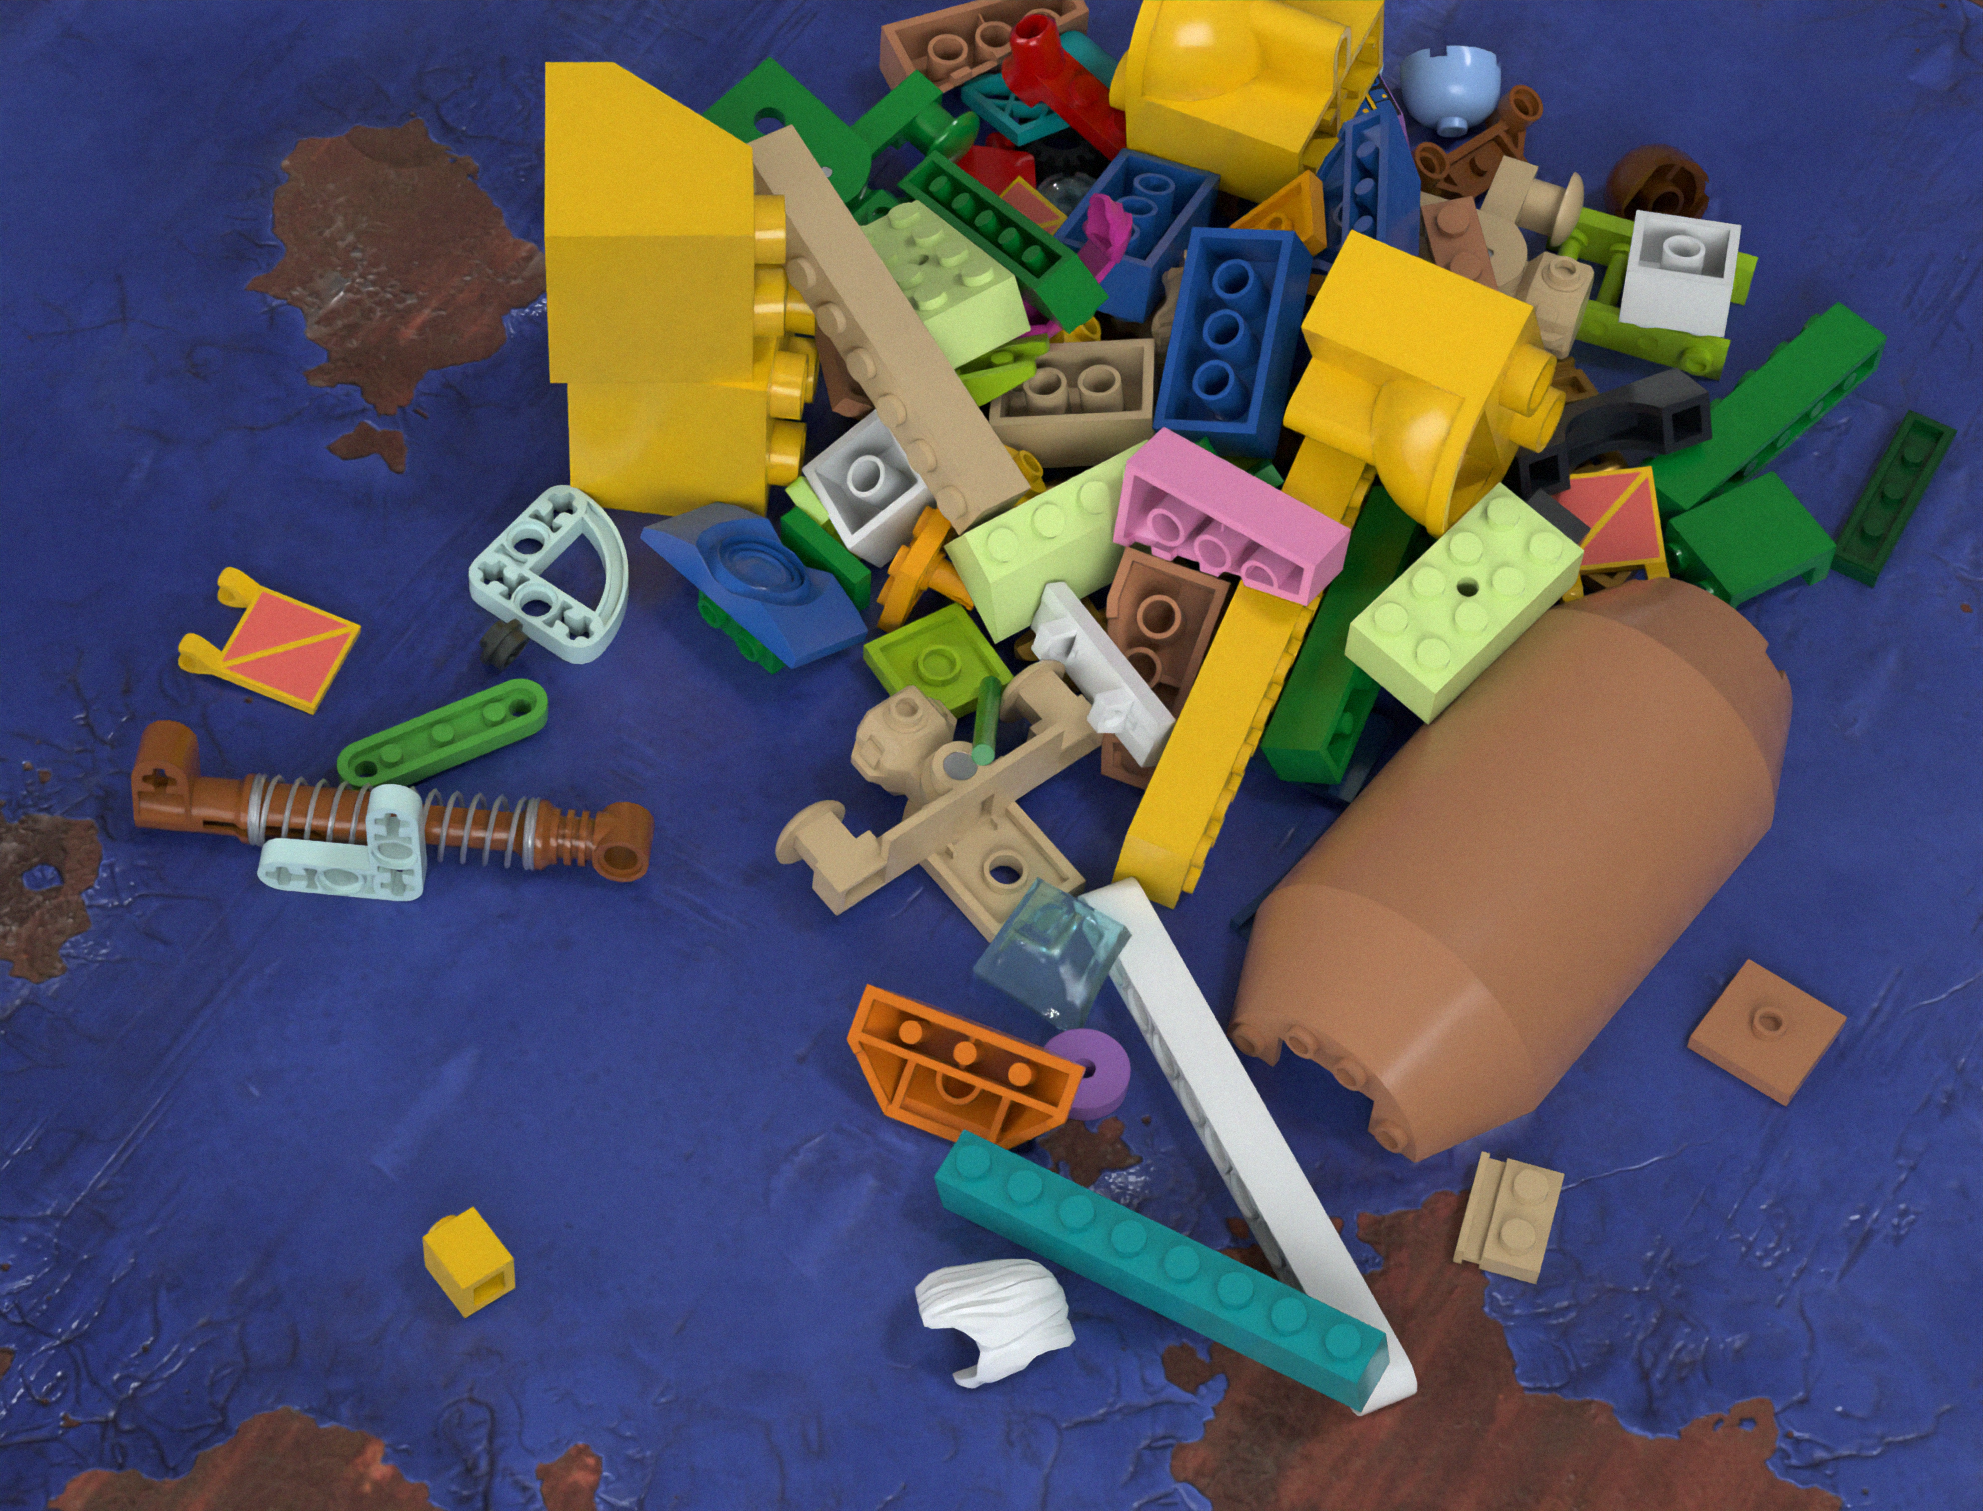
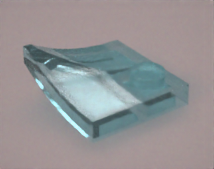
[972,877,1132,1032]

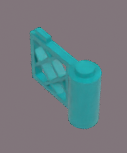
[961,30,1119,147]

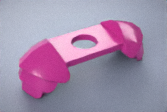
[1012,193,1133,340]

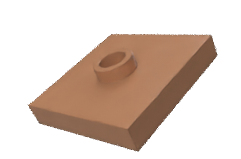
[1687,959,1847,1107]

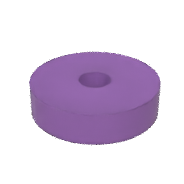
[1043,1028,1131,1121]

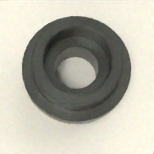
[479,618,530,671]

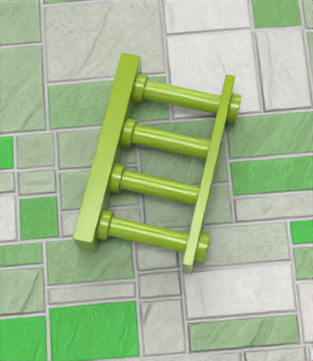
[1545,207,1758,381]

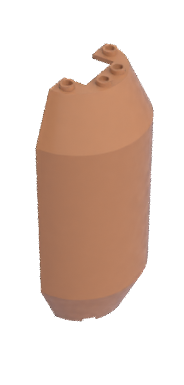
[1226,576,1793,1163]

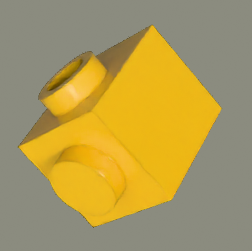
[422,1206,516,1318]

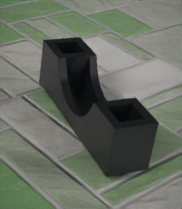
[1501,367,1713,503]

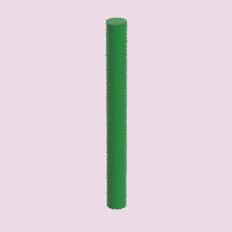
[971,676,1002,766]

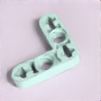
[257,784,427,901]

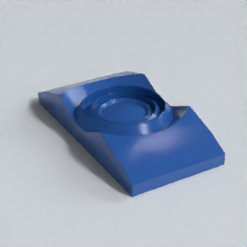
[640,502,868,669]

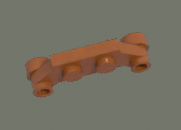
[1411,85,1543,200]

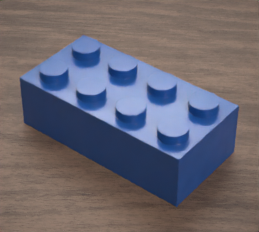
[1053,148,1221,324]
[1152,227,1313,459]

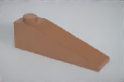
[1101,546,1236,791]

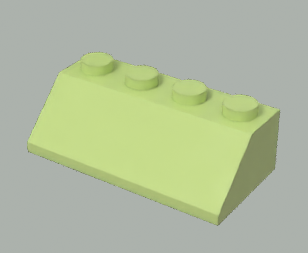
[944,439,1159,644]

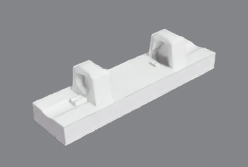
[1031,582,1177,768]

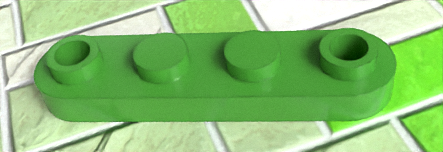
[337,679,548,791]

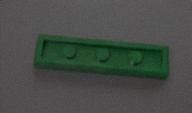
[1830,410,1958,588]

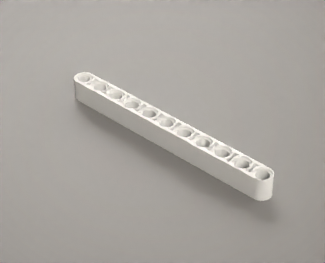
[1077,877,1417,1416]

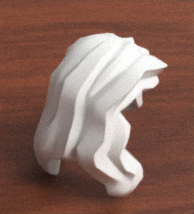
[915,1259,1076,1388]

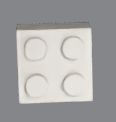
[1619,210,1741,338]
[802,409,937,568]

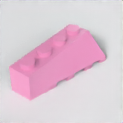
[1113,427,1351,606]

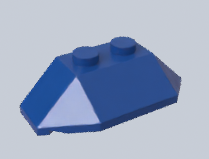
[1311,103,1421,276]

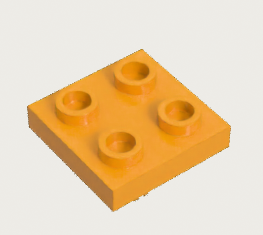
[877,505,975,633]

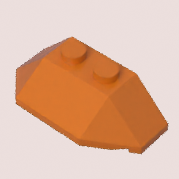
[846,984,1086,1150]

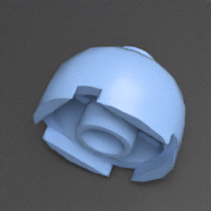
[1400,45,1501,137]

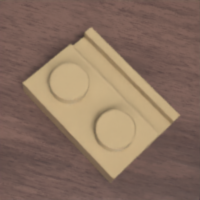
[1453,1151,1565,1284]

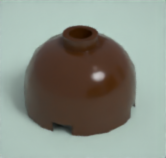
[1604,143,1710,222]

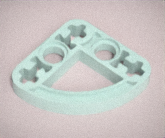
[468,485,629,664]

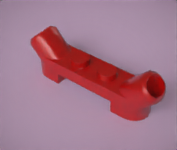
[1001,14,1127,162]

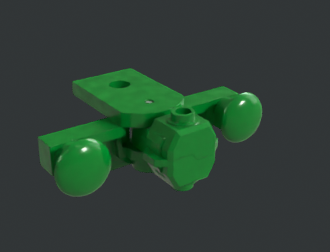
[701,56,980,226]

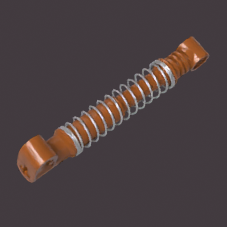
[131,720,655,882]

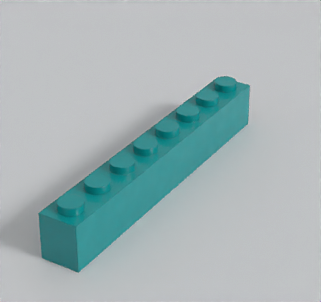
[934,1129,1390,1412]

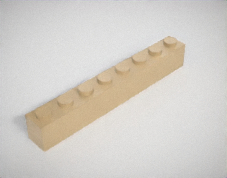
[746,124,1031,536]

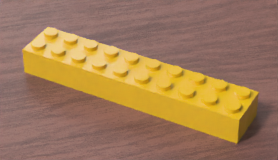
[1111,436,1377,910]

